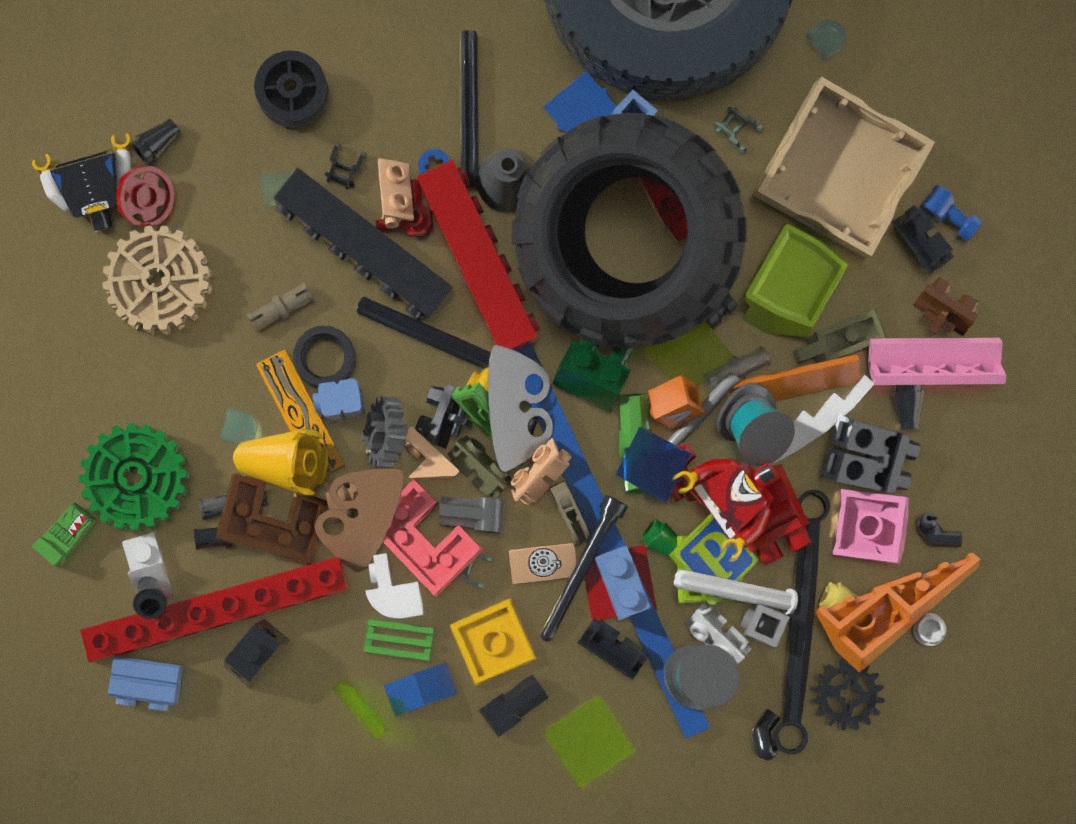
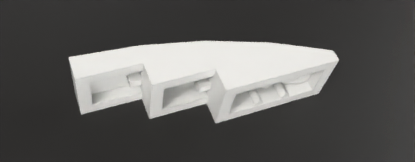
[771,375,874,465]

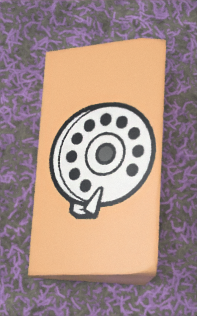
[509,543,577,584]

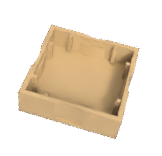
[752,77,935,259]

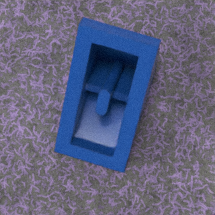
[384,662,458,717]

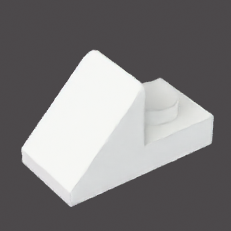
[122,532,174,598]

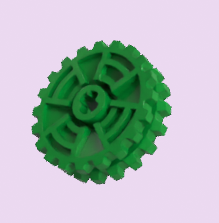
[79,423,190,532]

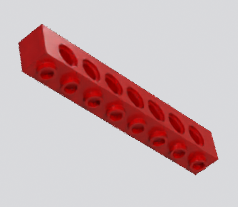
[80,557,350,663]

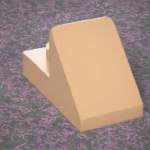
[403,426,460,481]

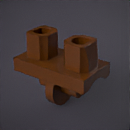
[914,277,978,336]

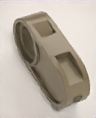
[549,481,591,546]

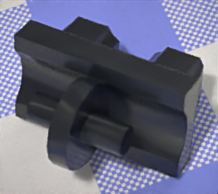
[415,384,473,449]

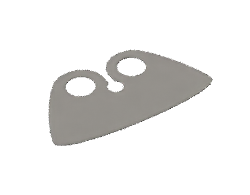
[488,345,553,472]

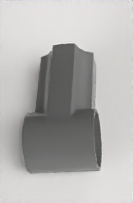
[439,496,506,534]

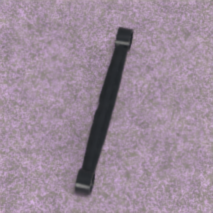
[773,490,830,754]

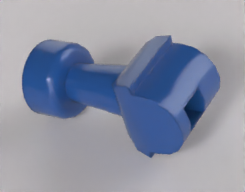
[920,185,983,242]

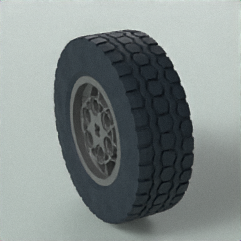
[544,0,793,100]

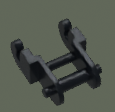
[325,142,367,190]

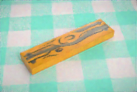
[256,349,345,476]

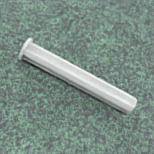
[674,570,798,615]

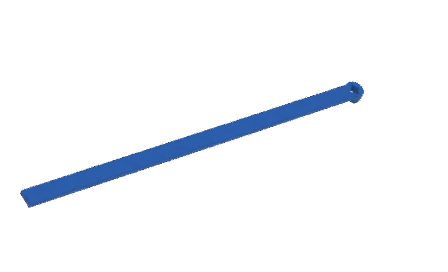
[418,149,710,739]

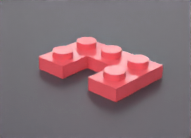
[383,479,483,597]

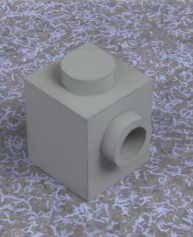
[740,604,790,649]

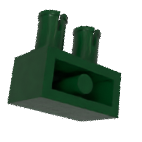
[552,339,636,413]

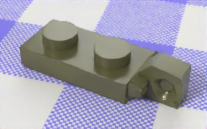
[794,309,887,364]

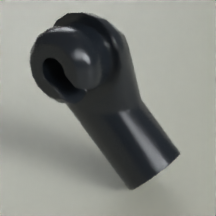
[917,513,962,547]
[751,709,781,761]

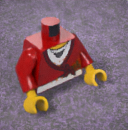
[672,458,780,562]

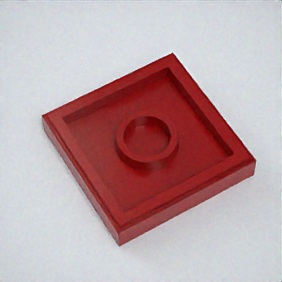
[584,545,657,621]

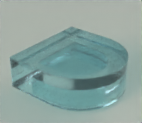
[806,20,846,60]
[220,408,257,445]

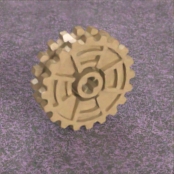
[102,226,212,335]

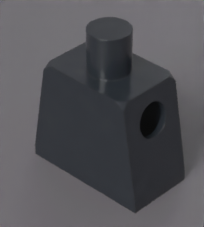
[224,619,290,689]

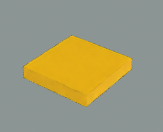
[450,599,536,686]

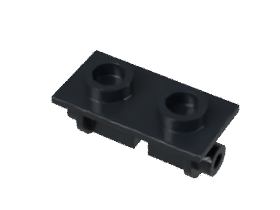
[892,205,954,274]
[578,618,650,680]

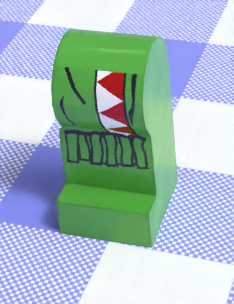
[32,503,96,568]

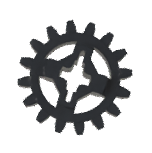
[812,659,885,731]

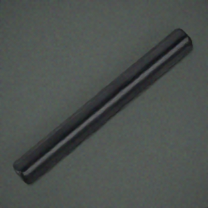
[460,30,478,189]
[356,297,491,369]

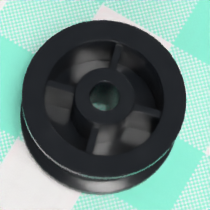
[254,50,329,128]

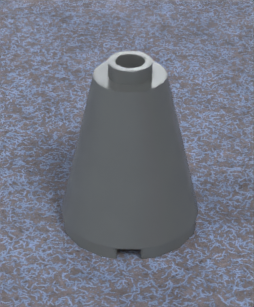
[477,148,536,213]

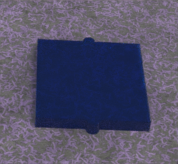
[615,426,692,503]

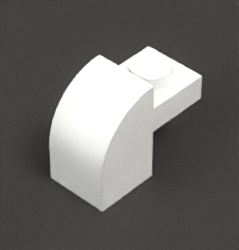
[365,553,425,619]

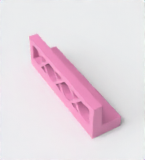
[868,338,1006,385]

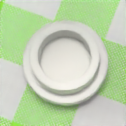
[913,613,946,646]

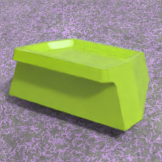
[742,223,849,338]

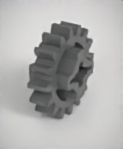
[362,396,408,469]

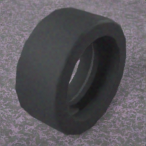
[293,326,356,389]

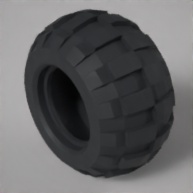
[512,113,747,349]

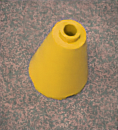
[233,429,328,496]

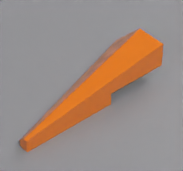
[817,553,981,673]

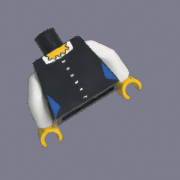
[32,133,132,231]

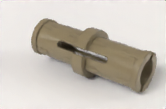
[247,283,314,333]

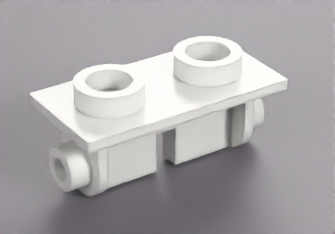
[684,603,752,664]

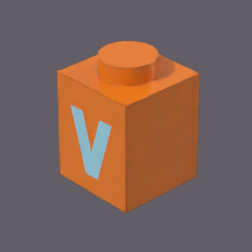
[648,375,705,429]

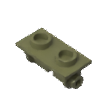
[447,435,512,498]

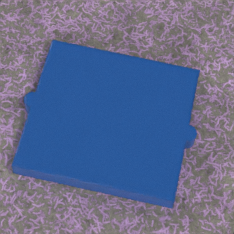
[543,71,617,133]

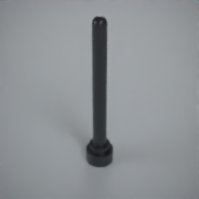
[540,494,629,642]

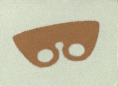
[315,469,404,573]

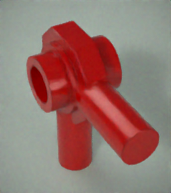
[376,179,433,237]

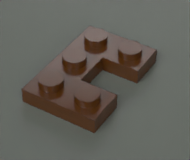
[216,473,328,565]

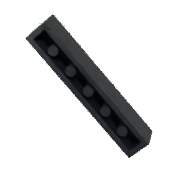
[274,167,453,322]

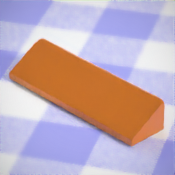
[729,355,860,401]

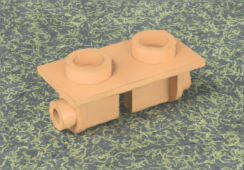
[378,158,414,228]
[509,438,572,506]

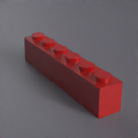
[417,160,540,351]

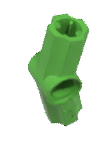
[619,393,654,495]

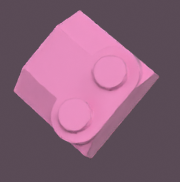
[832,489,909,564]

